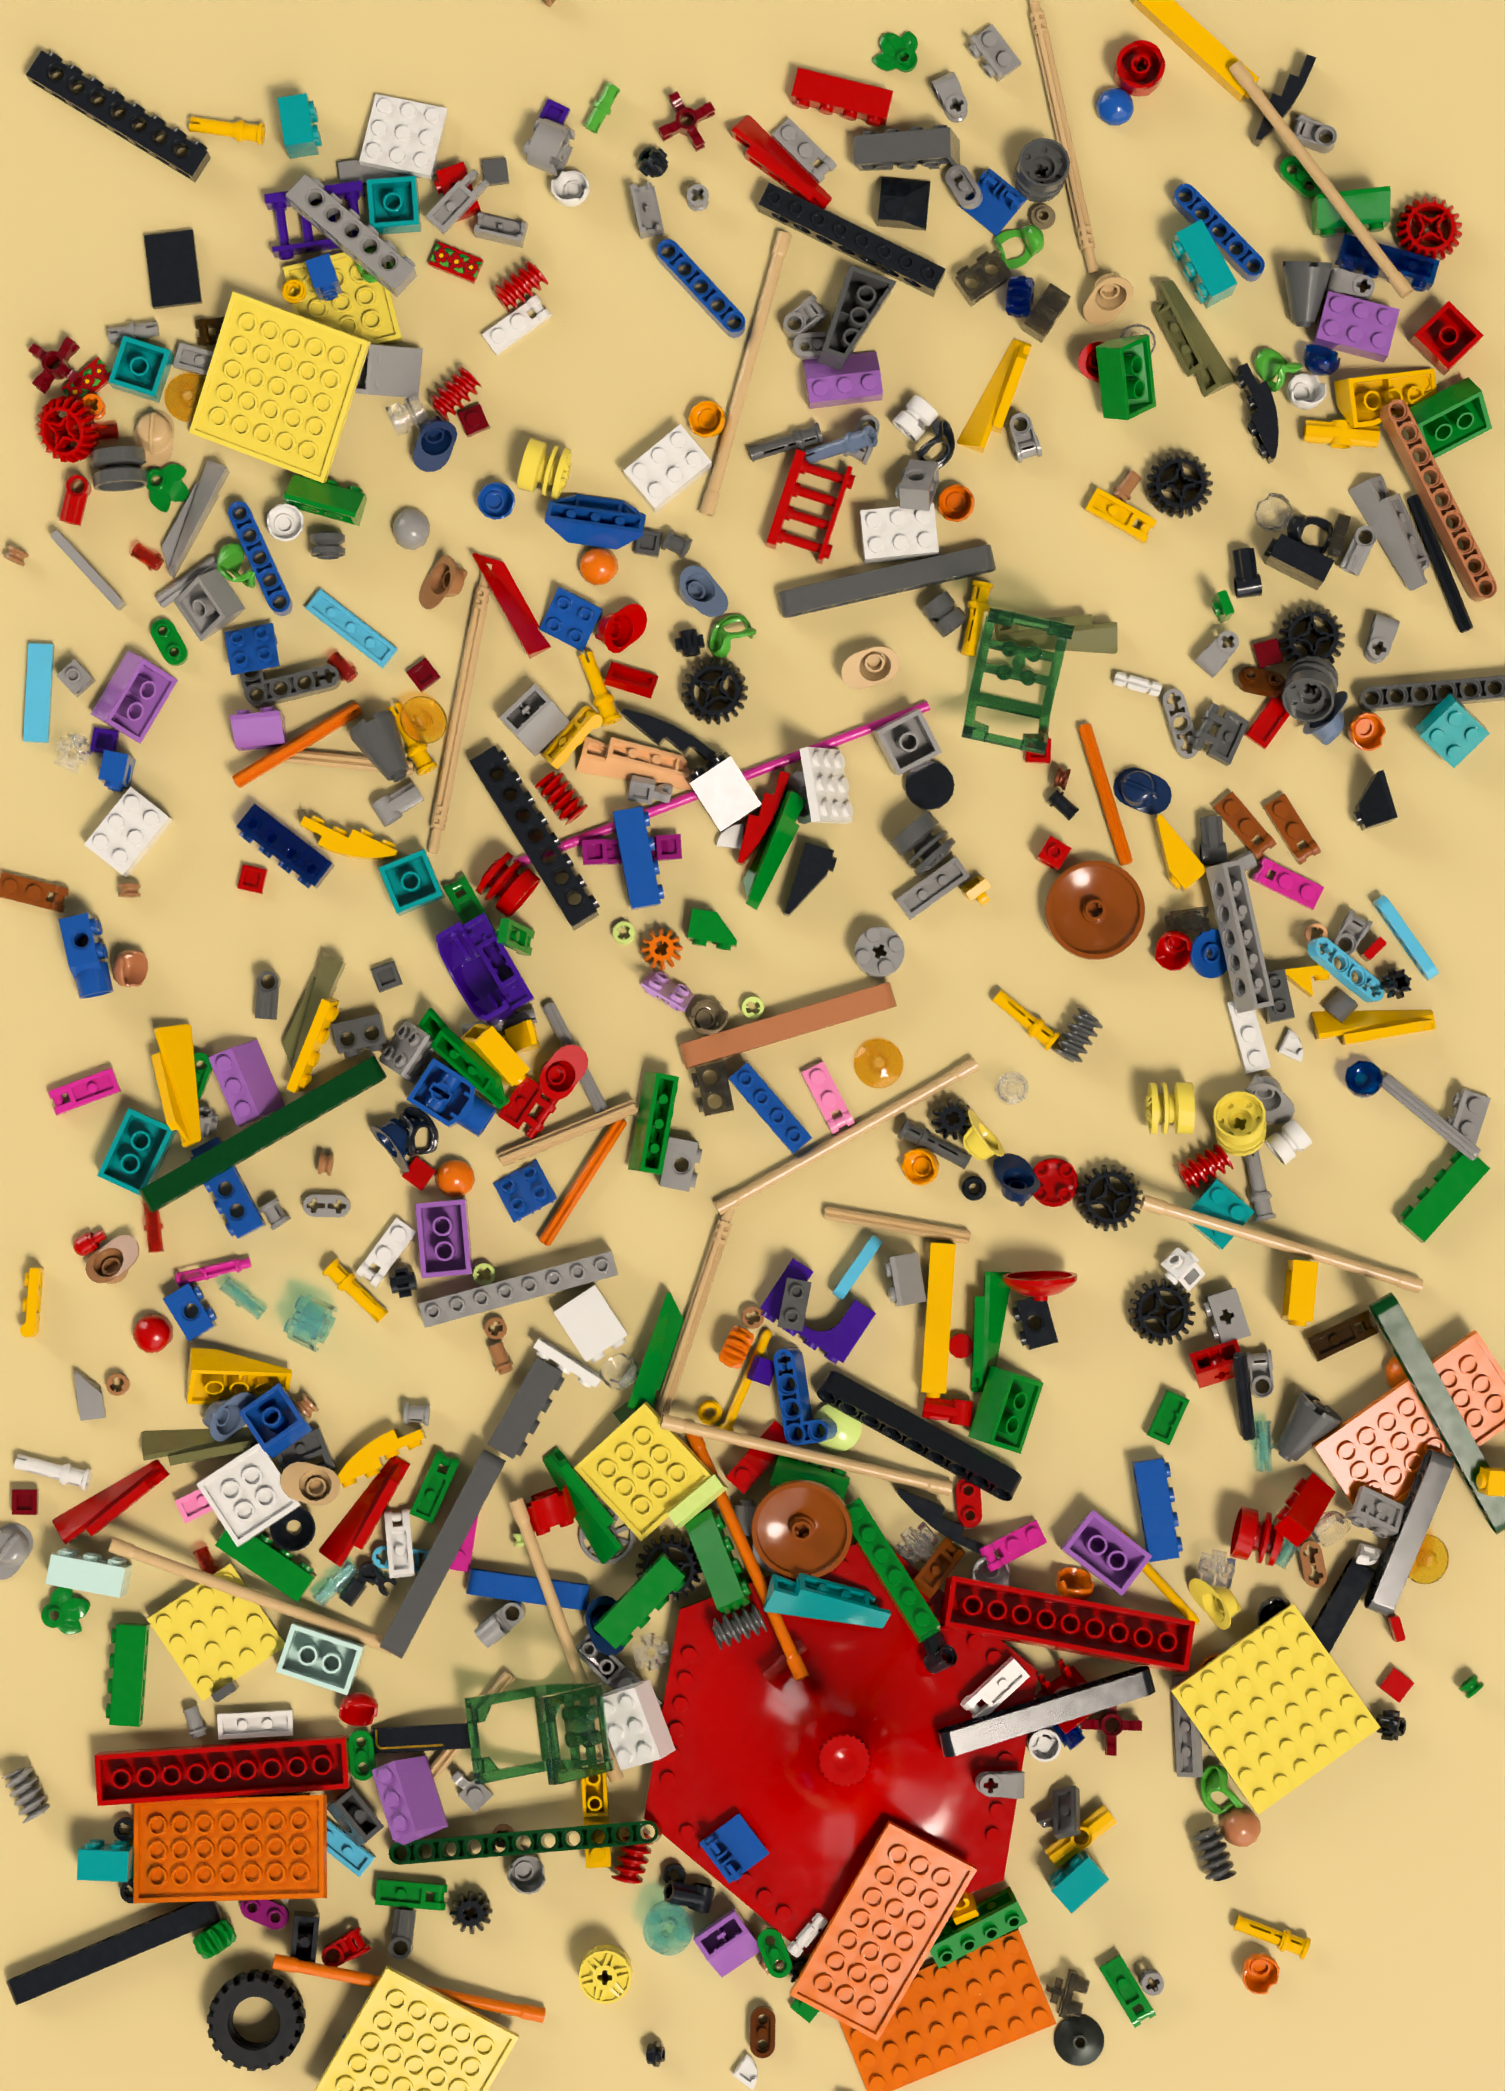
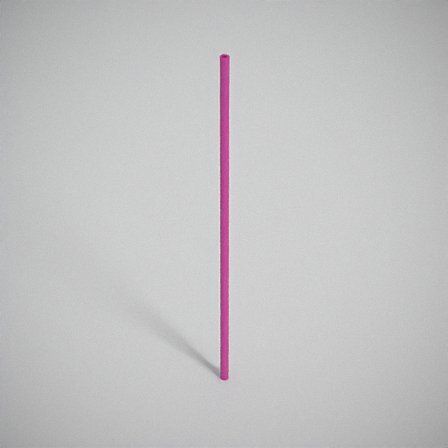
[513,701,930,868]

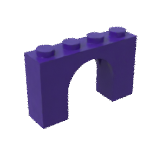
[760,1258,876,1364]

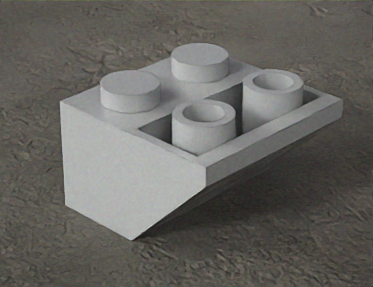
[499,684,570,756]
[884,1252,926,1307]

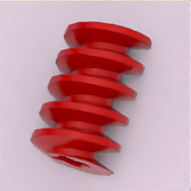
[493,261,549,313]
[429,367,482,422]
[535,771,588,826]
[1178,1144,1234,1193]
[611,1828,654,1884]

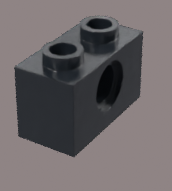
[1012,1297,1058,1350]
[290,1911,320,1963]

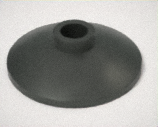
[1054,2015,1104,2066]

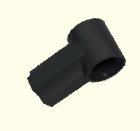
[1232,547,1262,599]
[922,1631,957,1674]
[663,1880,715,1913]

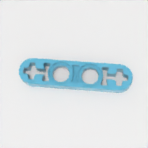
[1373,895,1439,981]
[1308,937,1384,1003]

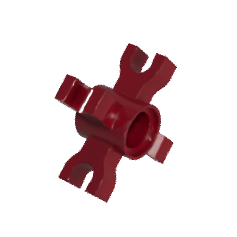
[658,91,715,152]
[28,336,84,394]
[1080,1706,1142,1756]

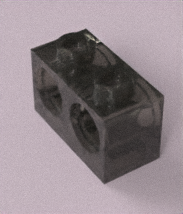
[954,250,1012,307]
[1021,283,1071,343]
[692,1061,734,1117]

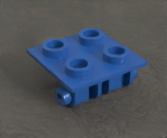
[958,168,1027,236]
[539,587,603,652]
[224,623,280,675]
[493,1160,557,1223]
[699,1813,770,1884]

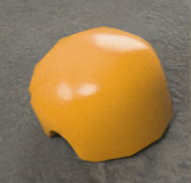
[688,400,725,438]
[901,1148,939,1186]

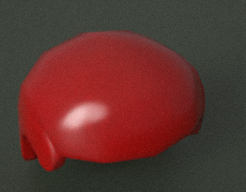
[1155,931,1192,971]
[133,1314,173,1353]
[339,1691,378,1726]

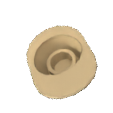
[1083,272,1133,326]
[133,409,174,468]
[841,646,899,689]
[280,1462,340,1505]

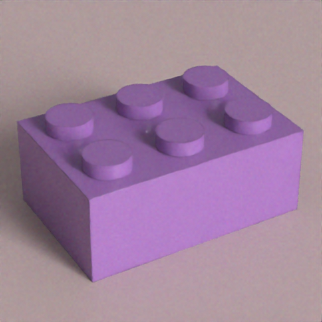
[1313,291,1400,363]
[415,1199,473,1278]

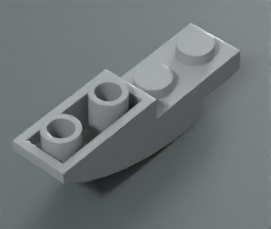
[576,1633,663,1706]

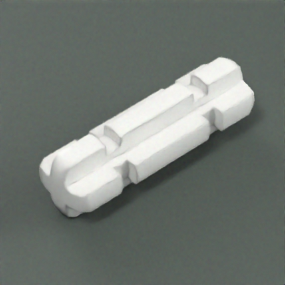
[1113,672,1162,697]
[787,1913,828,1958]

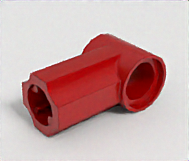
[59,475,91,526]
[922,1396,973,1426]

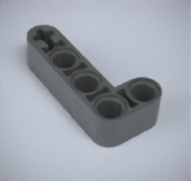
[240,665,342,708]

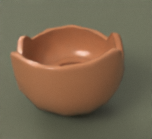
[111,950,148,987]
[1220,1808,1261,1847]

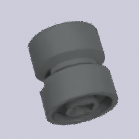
[922,591,968,638]

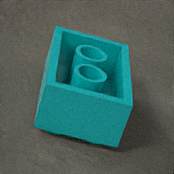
[1170,219,1238,309]
[97,1108,177,1196]

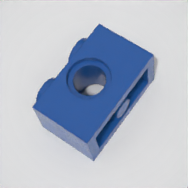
[305,253,343,301]
[98,750,136,792]
[163,1283,218,1341]

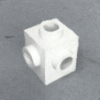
[1160,1247,1206,1292]

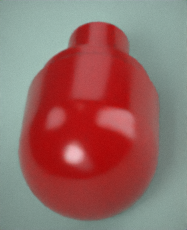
[73,1230,107,1256]

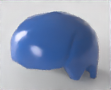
[1096,88,1134,126]
[477,482,515,520]

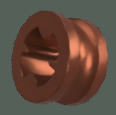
[1053,766,1071,791]

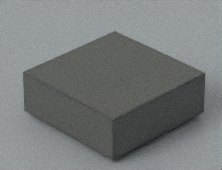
[482,158,509,186]
[634,529,663,558]
[371,961,403,993]
[1322,989,1358,1023]
[211,1680,239,1702]

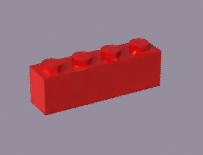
[791,67,893,127]

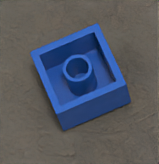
[238,1383,313,1458]

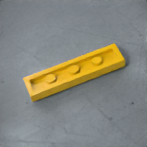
[286,997,339,1093]

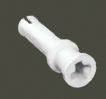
[14,1453,92,1491]

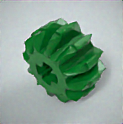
[193,1919,237,1959]

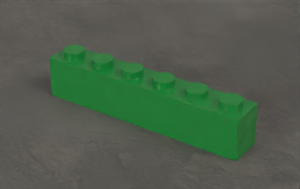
[847,1498,940,1643]

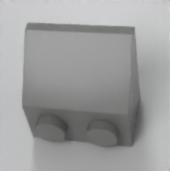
[174,569,245,641]

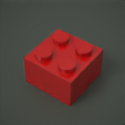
[1409,301,1484,375]

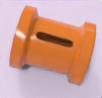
[82,394,106,420]

